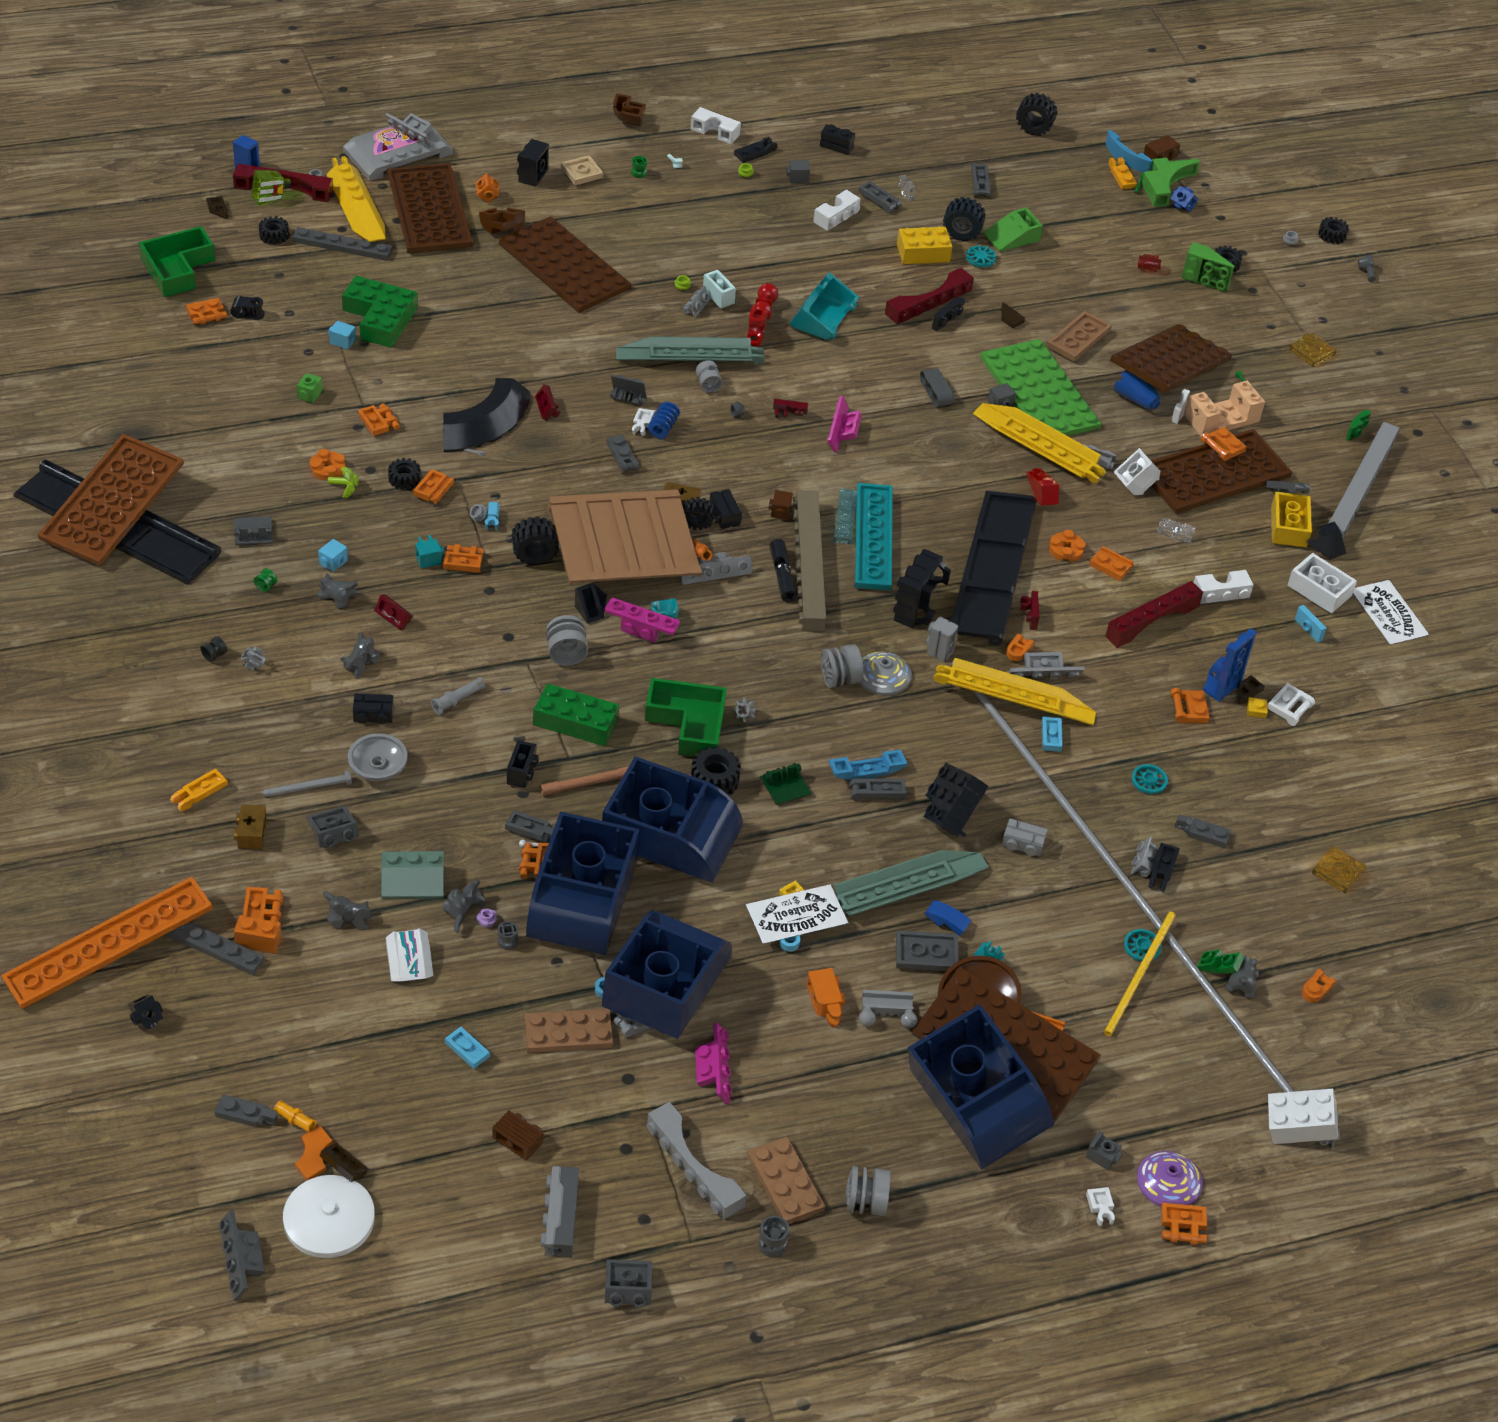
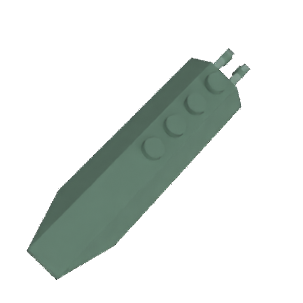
[616,337,765,364]
[834,850,989,916]

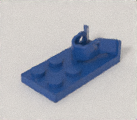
[1203,628,1257,702]

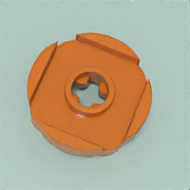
[309,449,346,480]
[1049,530,1086,562]

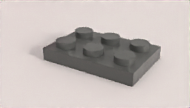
[896,930,959,971]

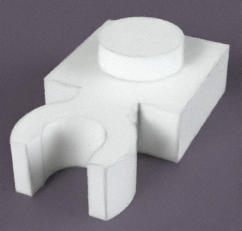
[632,408,655,437]
[1086,1187,1115,1226]

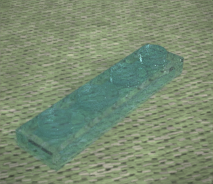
[833,488,857,544]

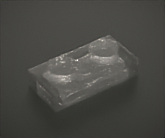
[1157,517,1196,544]

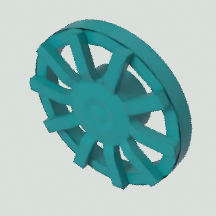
[966,245,996,267]
[1131,764,1168,795]
[1123,929,1162,962]

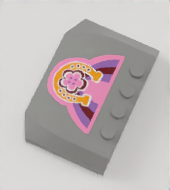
[343,120,454,181]

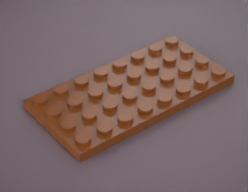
[38,434,184,566]

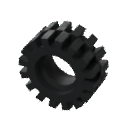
[259,216,289,245]
[1318,217,1349,244]
[1214,245,1242,272]
[388,458,421,490]
[682,497,714,530]

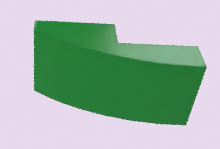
[1346,409,1371,441]
[1197,949,1244,974]

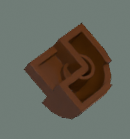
[613,93,646,126]
[479,208,525,234]

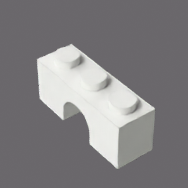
[690,107,741,144]
[813,190,861,231]
[1194,570,1253,604]

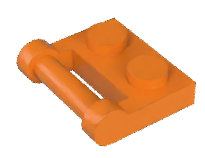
[1200,427,1247,461]
[1170,688,1210,723]

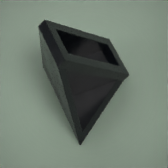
[1306,521,1347,560]
[575,582,608,624]

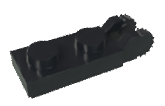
[734,137,778,163]
[932,297,965,331]
[1148,843,1180,892]

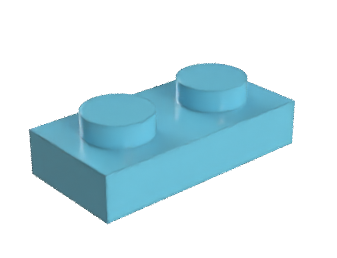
[1041,717,1062,752]
[445,1027,490,1069]

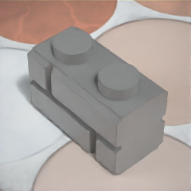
[926,617,958,662]
[1002,818,1048,857]

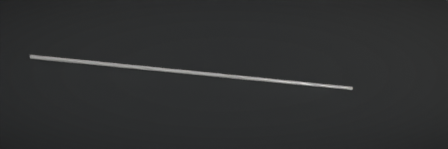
[951,660,1294,1092]

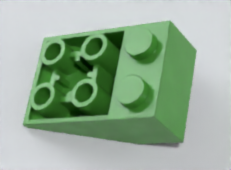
[983,207,1043,252]
[1182,242,1234,292]

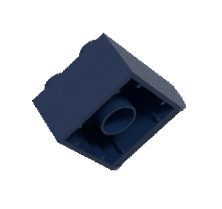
[602,756,743,883]
[526,811,639,955]
[602,910,732,1039]
[907,1004,1054,1170]

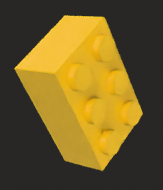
[897,226,952,264]
[1271,492,1312,548]

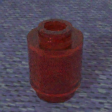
[1137,254,1161,272]

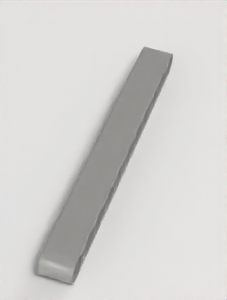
[1329,422,1400,538]

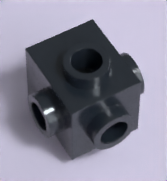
[128,994,163,1029]

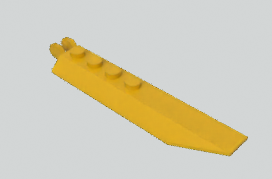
[327,156,386,242]
[973,403,1106,484]
[933,658,1096,725]

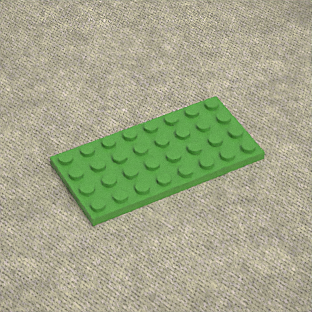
[980,339,1101,436]

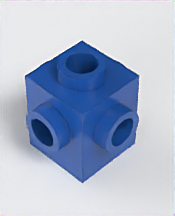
[1171,186,1199,212]

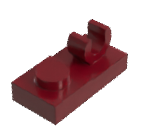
[535,384,561,420]
[773,398,808,419]
[1020,591,1040,630]
[374,594,413,630]

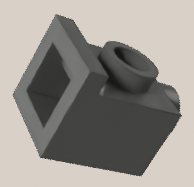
[1086,1131,1123,1171]

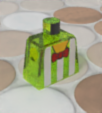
[251,170,291,205]

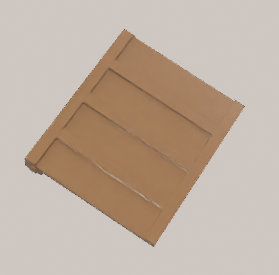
[547,489,702,585]

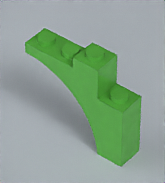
[1142,158,1200,207]

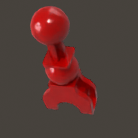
[747,283,778,347]

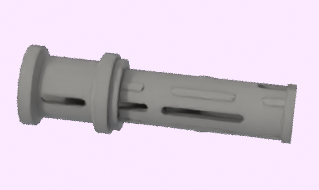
[431,677,486,715]

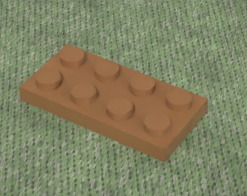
[1047,311,1112,361]
[524,1008,613,1053]
[747,1137,825,1224]

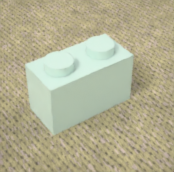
[703,270,736,308]

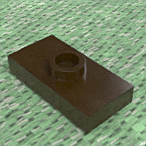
[320,1143,368,1182]

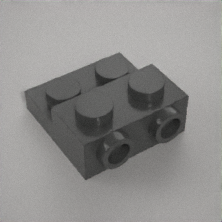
[307,806,359,848]
[605,1260,652,1307]

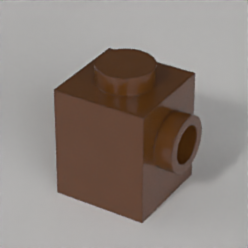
[768,490,793,520]

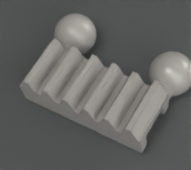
[859,990,918,1029]

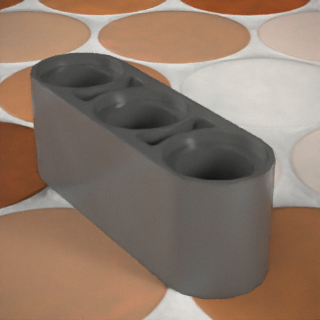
[920,368,954,408]

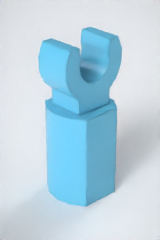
[485,502,500,530]

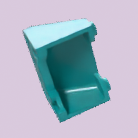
[788,272,859,340]

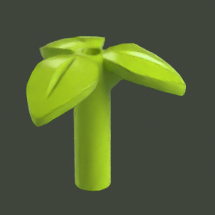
[328,467,359,498]

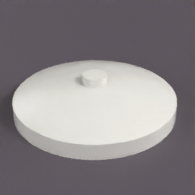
[283,1175,375,1258]

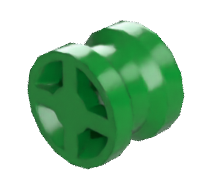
[253,568,278,592]

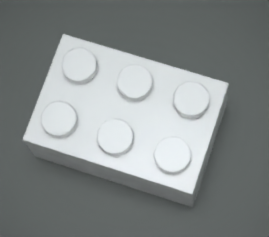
[1287,553,1357,614]
[1268,1089,1338,1144]

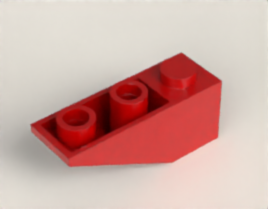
[1026,468,1059,506]

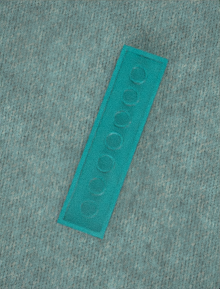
[855,483,893,591]

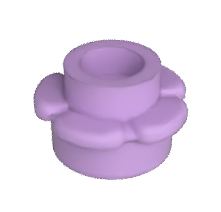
[477,908,497,928]

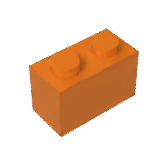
[234,915,282,954]

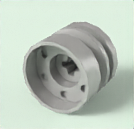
[546,615,589,666]
[820,644,864,688]
[845,1166,890,1217]

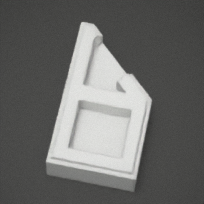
[1172,389,1190,424]

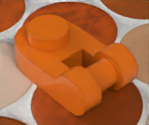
[1006,633,1035,661]
[1301,968,1337,1003]

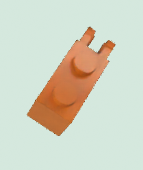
[806,968,845,1028]

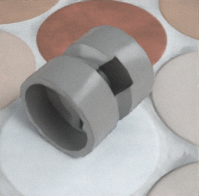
[696,360,723,393]

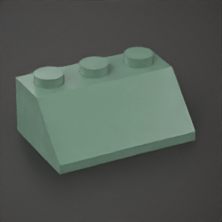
[381,851,444,899]

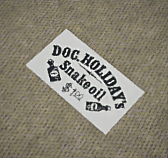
[1353,580,1429,644]
[746,884,848,944]

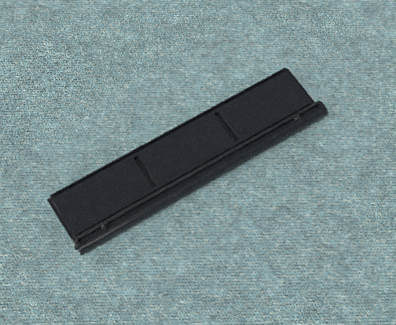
[13,459,221,585]
[951,491,1037,646]

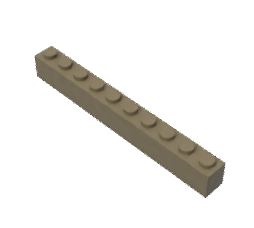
[793,490,826,632]

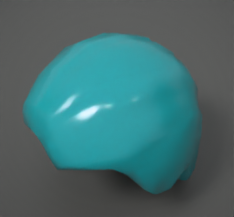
[651,598,679,619]

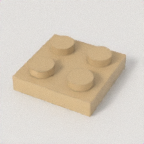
[561,155,603,185]

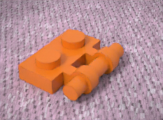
[186,298,227,325]
[358,404,400,436]
[443,544,484,573]
[519,842,549,879]
[243,887,284,922]
[1161,1202,1207,1245]

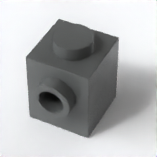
[786,160,810,183]
[988,383,1016,407]

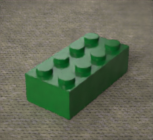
[533,683,620,747]

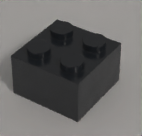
[517,139,549,187]

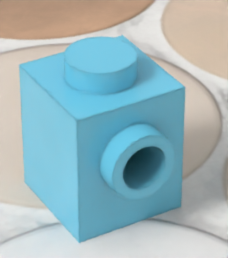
[328,321,356,350]
[318,539,348,572]

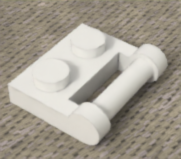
[1268,683,1315,726]

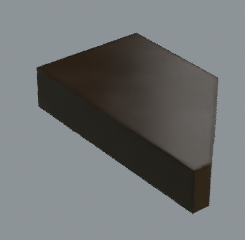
[206,196,228,219]
[1001,302,1025,328]
[1237,675,1265,705]

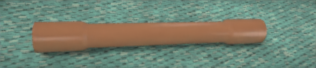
[540,766,629,796]

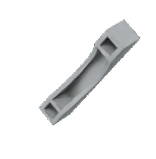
[646,1101,747,1220]

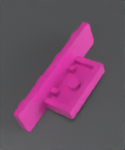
[827,395,862,452]
[605,598,680,642]
[695,1023,732,1104]

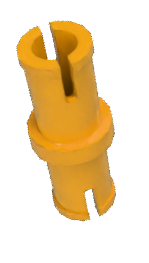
[274,1100,317,1133]

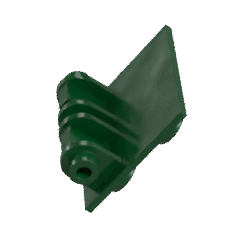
[760,763,812,805]

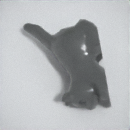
[317,573,358,609]
[340,632,380,678]
[443,880,486,933]
[323,891,372,930]
[1225,956,1259,999]

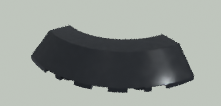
[443,378,530,452]

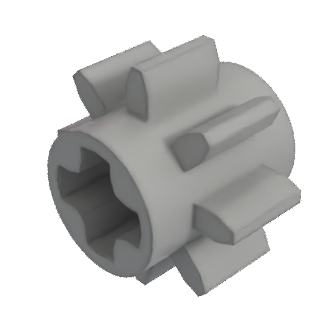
[241,646,265,671]
[733,697,758,722]

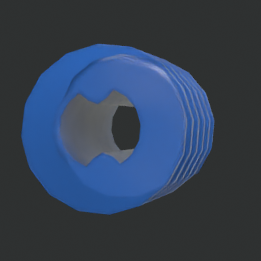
[648,402,680,439]

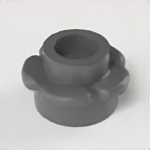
[730,401,745,418]

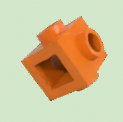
[475,173,500,203]

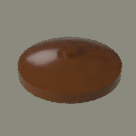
[938,956,1022,1005]

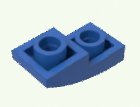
[924,900,971,936]

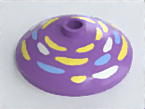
[1137,1151,1203,1207]

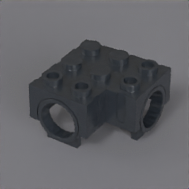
[893,549,951,629]
[923,763,988,837]

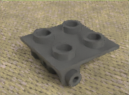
[610,374,647,406]
[234,516,272,545]

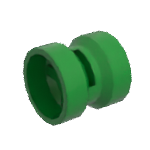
[631,156,648,178]

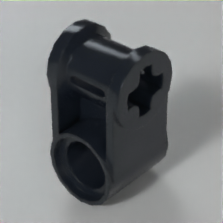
[230,296,265,320]

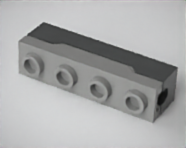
[541,1166,579,1257]

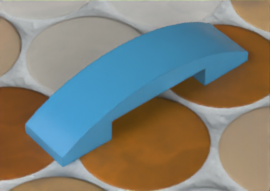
[1105,129,1153,173]
[829,750,907,780]

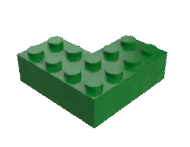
[138,226,215,297]
[342,275,418,348]
[645,678,727,757]

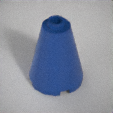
[1114,370,1160,410]

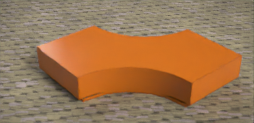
[295,1126,333,1181]

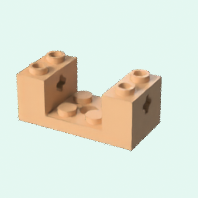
[1185,380,1265,437]

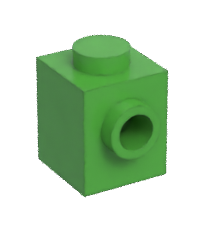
[297,373,323,403]

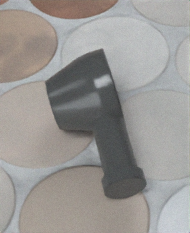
[1358,255,1376,282]

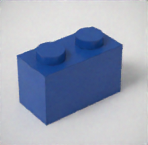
[233,135,260,169]

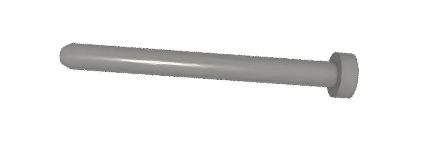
[263,771,352,797]

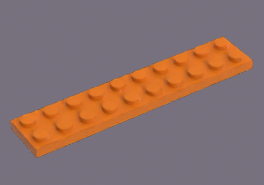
[1,877,213,1010]

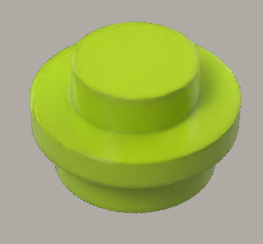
[738,163,754,177]
[675,275,691,290]

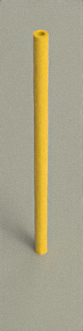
[1104,911,1176,1036]

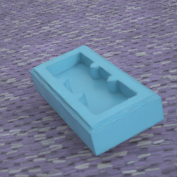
[1295,605,1327,643]

